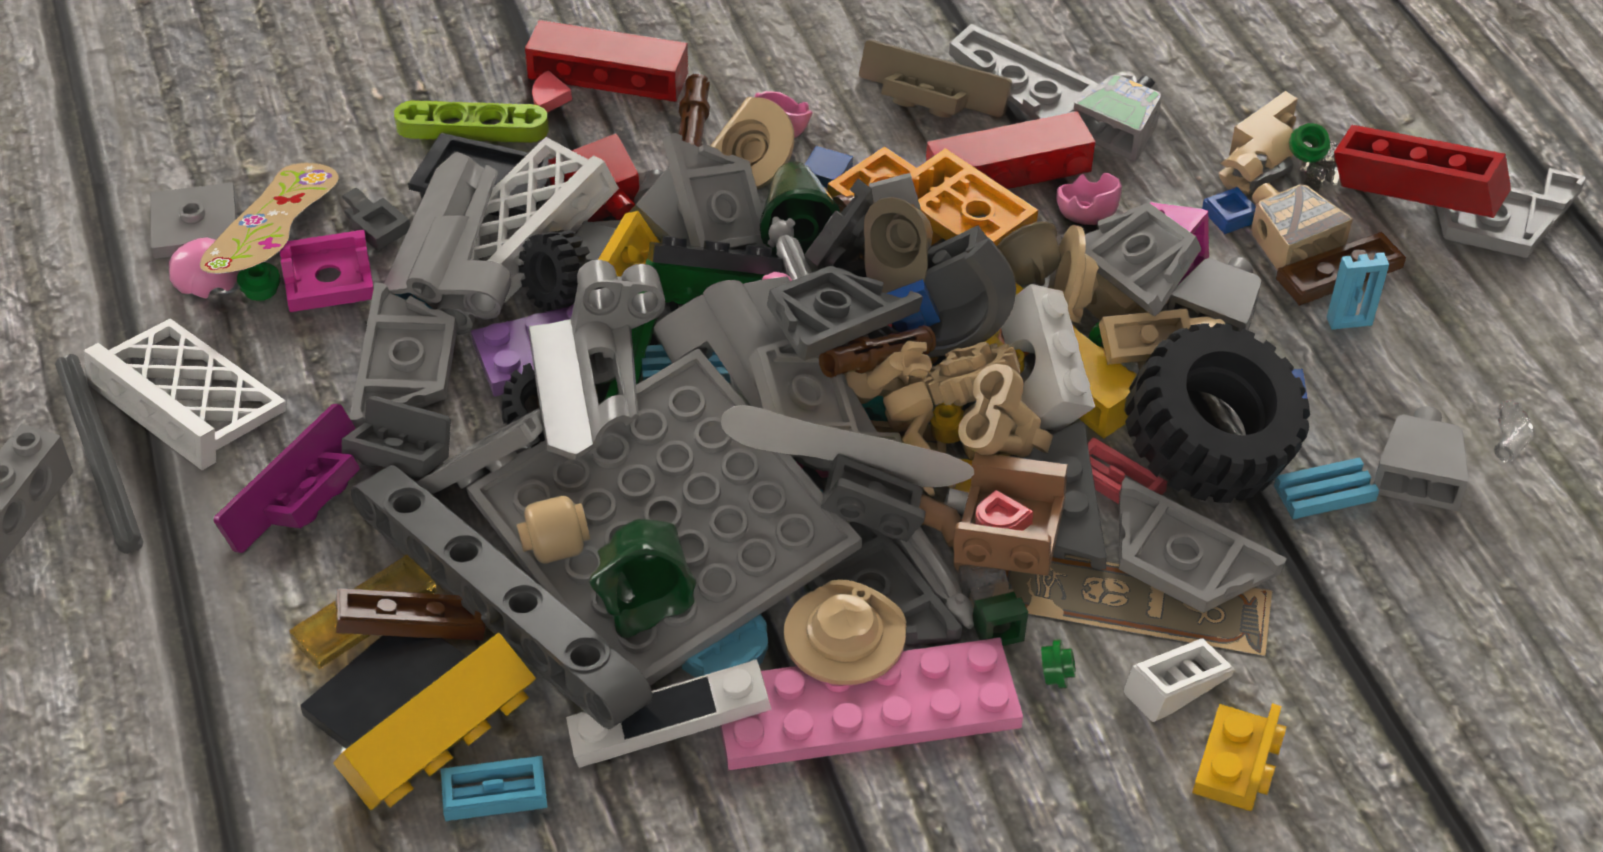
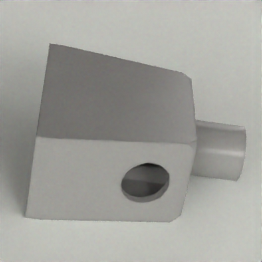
[1167,257,1262,332]
[1373,406,1469,511]

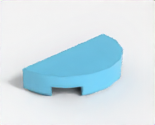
[682,614,768,678]

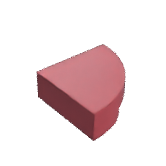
[532,71,572,113]

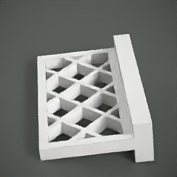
[471,137,619,303]
[84,318,286,470]

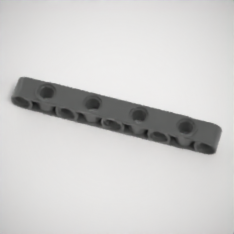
[351,465,653,729]

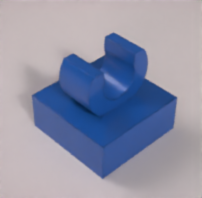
[887,279,941,332]

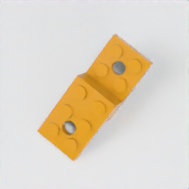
[827,146,1038,246]

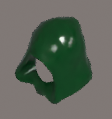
[589,519,697,638]

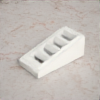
[1124,638,1235,722]

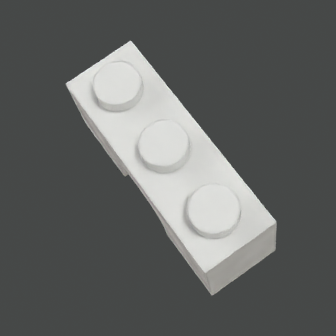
[1001,284,1095,432]

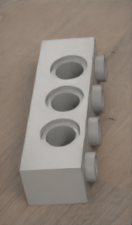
[0,423,73,566]

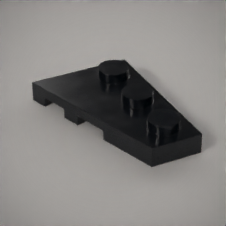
[648,235,783,275]

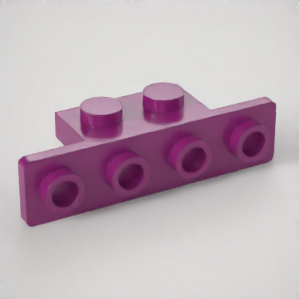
[213,404,360,553]

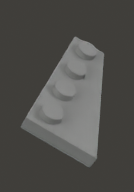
[949,24,1099,120]

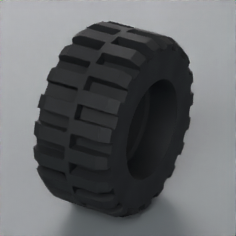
[1125,323,1310,503]

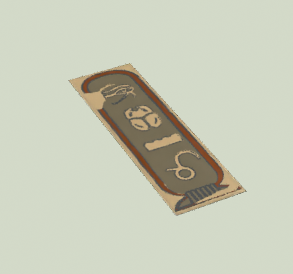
[994,555,1272,656]

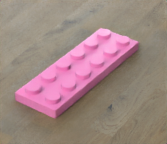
[720,638,1023,771]

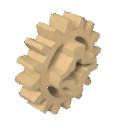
[925,342,1021,406]

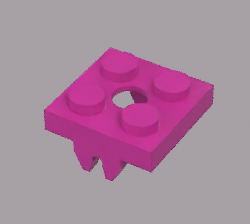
[280,230,374,312]

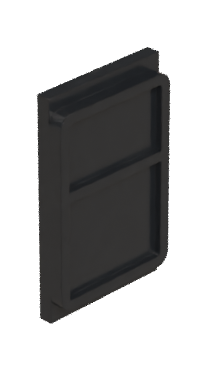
[408,133,552,217]

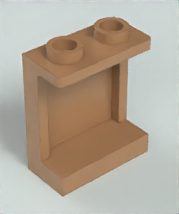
[954,452,1068,576]

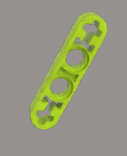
[394,100,549,143]

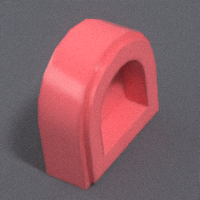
[975,490,1033,531]

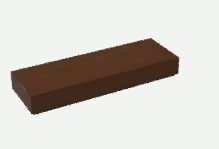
[1276,232,1406,306]
[335,588,485,641]

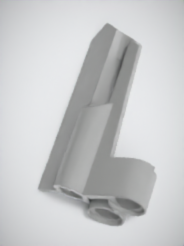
[384,152,512,335]
[528,260,665,460]
[654,276,877,471]

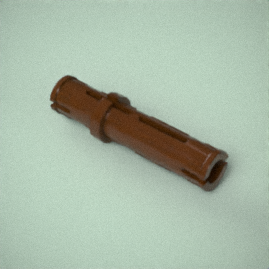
[678,74,710,147]
[819,325,936,378]

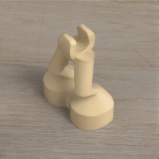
[844,341,932,404]
[958,364,1053,457]
[883,382,956,497]

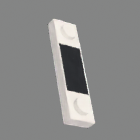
[566,659,772,768]

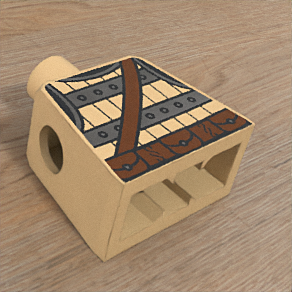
[1251,183,1353,271]

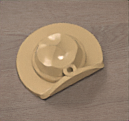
[710,97,795,190]
[1048,225,1099,323]
[784,580,906,685]

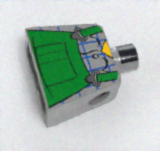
[1073,74,1162,162]

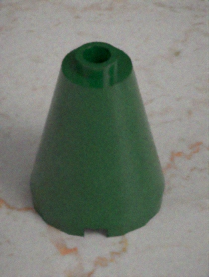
[760,162,841,257]

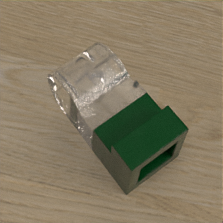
[958,565,1028,646]

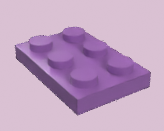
[471,304,574,397]

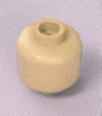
[516,496,590,563]

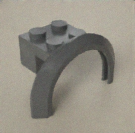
[868,225,1016,358]

